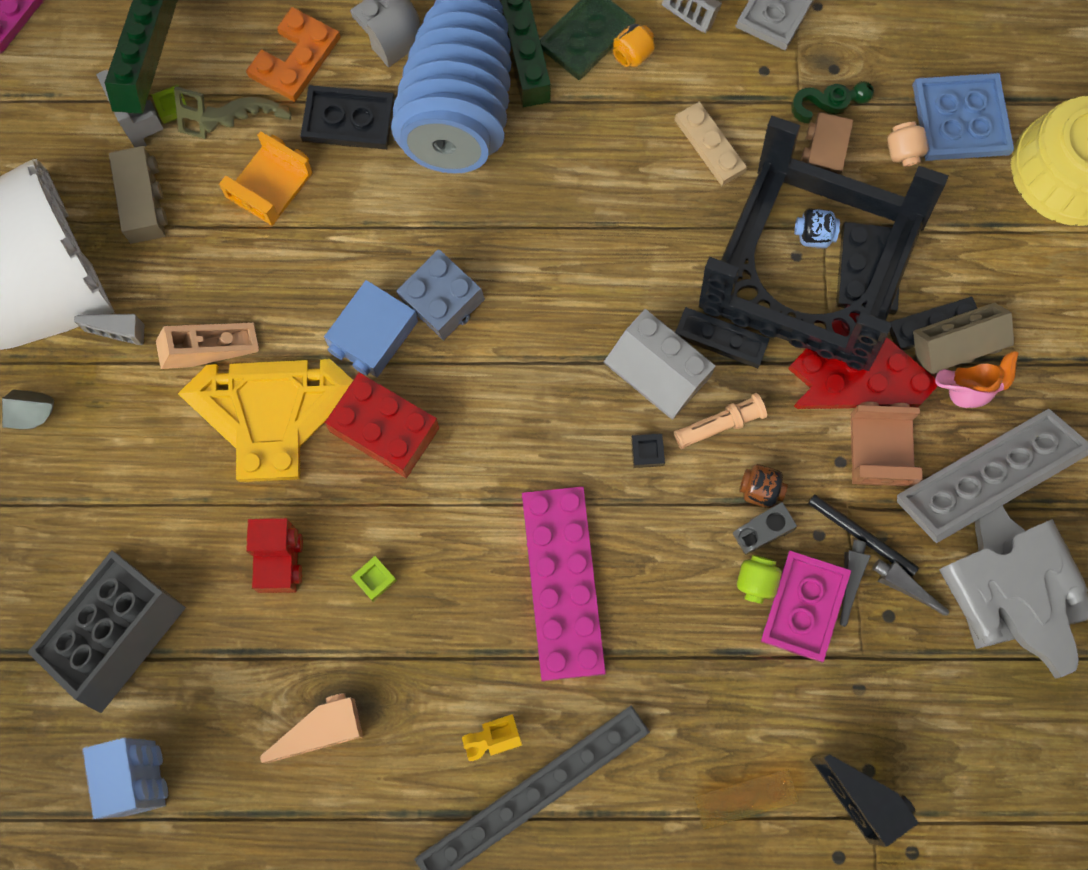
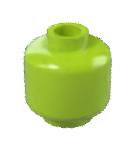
[737,555,782,604]

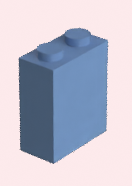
[324,280,418,378]

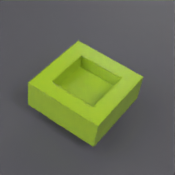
[151,85,187,124]
[351,556,397,602]

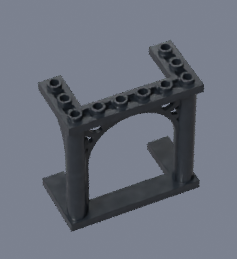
[698,116,949,371]

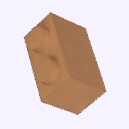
[800,112,853,175]

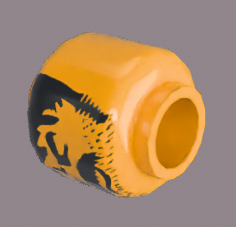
[613,23,655,67]

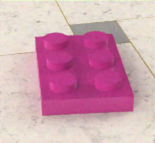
[761,550,851,663]

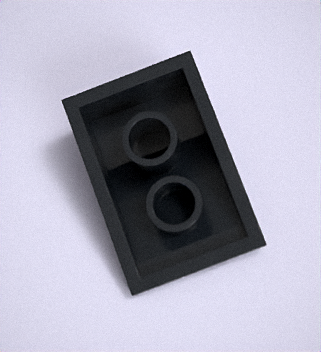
[810,754,919,847]

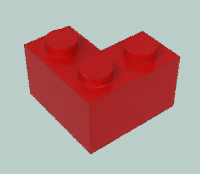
[246,518,303,593]

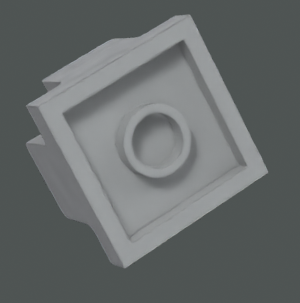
[96,70,163,147]

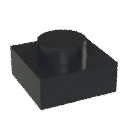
[631,434,665,468]

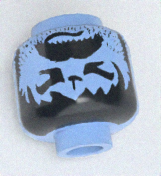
[794,208,840,249]

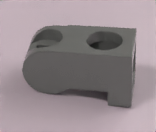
[732,502,797,555]

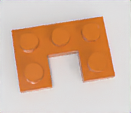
[246,7,341,102]

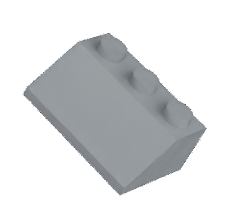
[604,309,715,420]

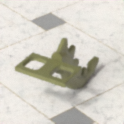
[174,86,291,139]

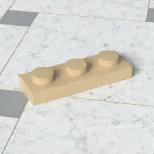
[675,101,747,186]

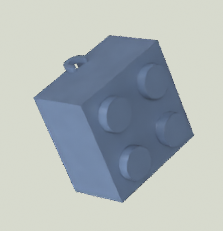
[396,249,485,341]

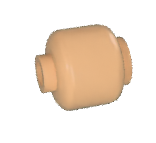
[887,122,929,167]

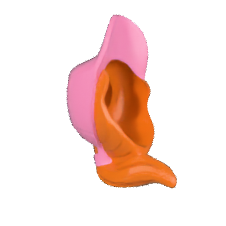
[935,351,1019,408]

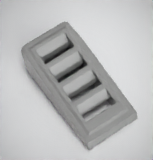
[661,0,722,33]
[74,314,145,345]

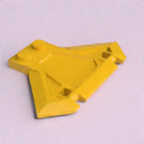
[178,359,353,482]

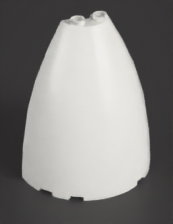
[0,159,114,350]

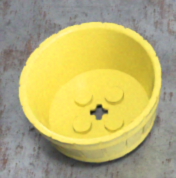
[1011,96,1088,226]

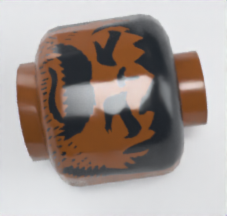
[739,464,788,508]

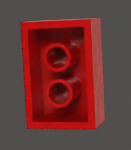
[324,372,439,479]

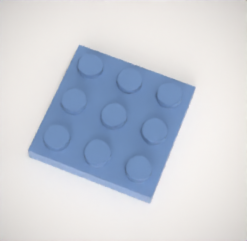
[912,73,1014,161]

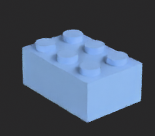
[83,738,168,819]

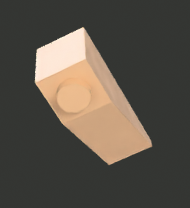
[156,323,259,369]
[260,693,363,763]

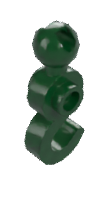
[791,81,874,124]

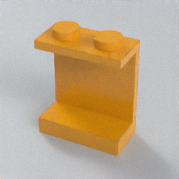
[219,131,313,226]

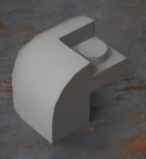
[350,0,421,67]

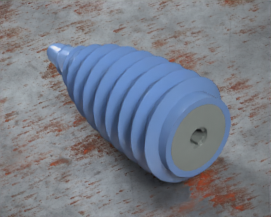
[391,0,511,173]

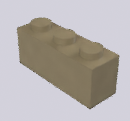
[109,146,168,244]
[913,303,1014,373]

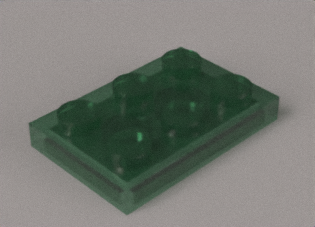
[540,0,636,81]

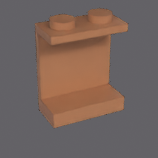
[851,402,922,487]

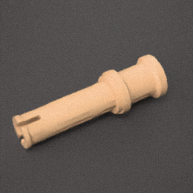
[674,393,767,449]

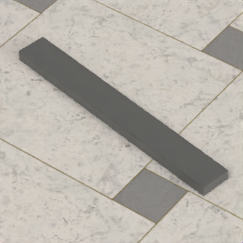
[414,705,650,870]

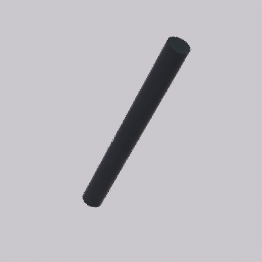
[808,494,919,577]

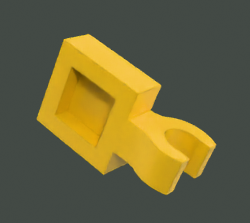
[462,714,522,761]

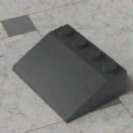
[27,551,186,713]

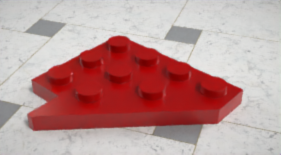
[788,305,938,409]

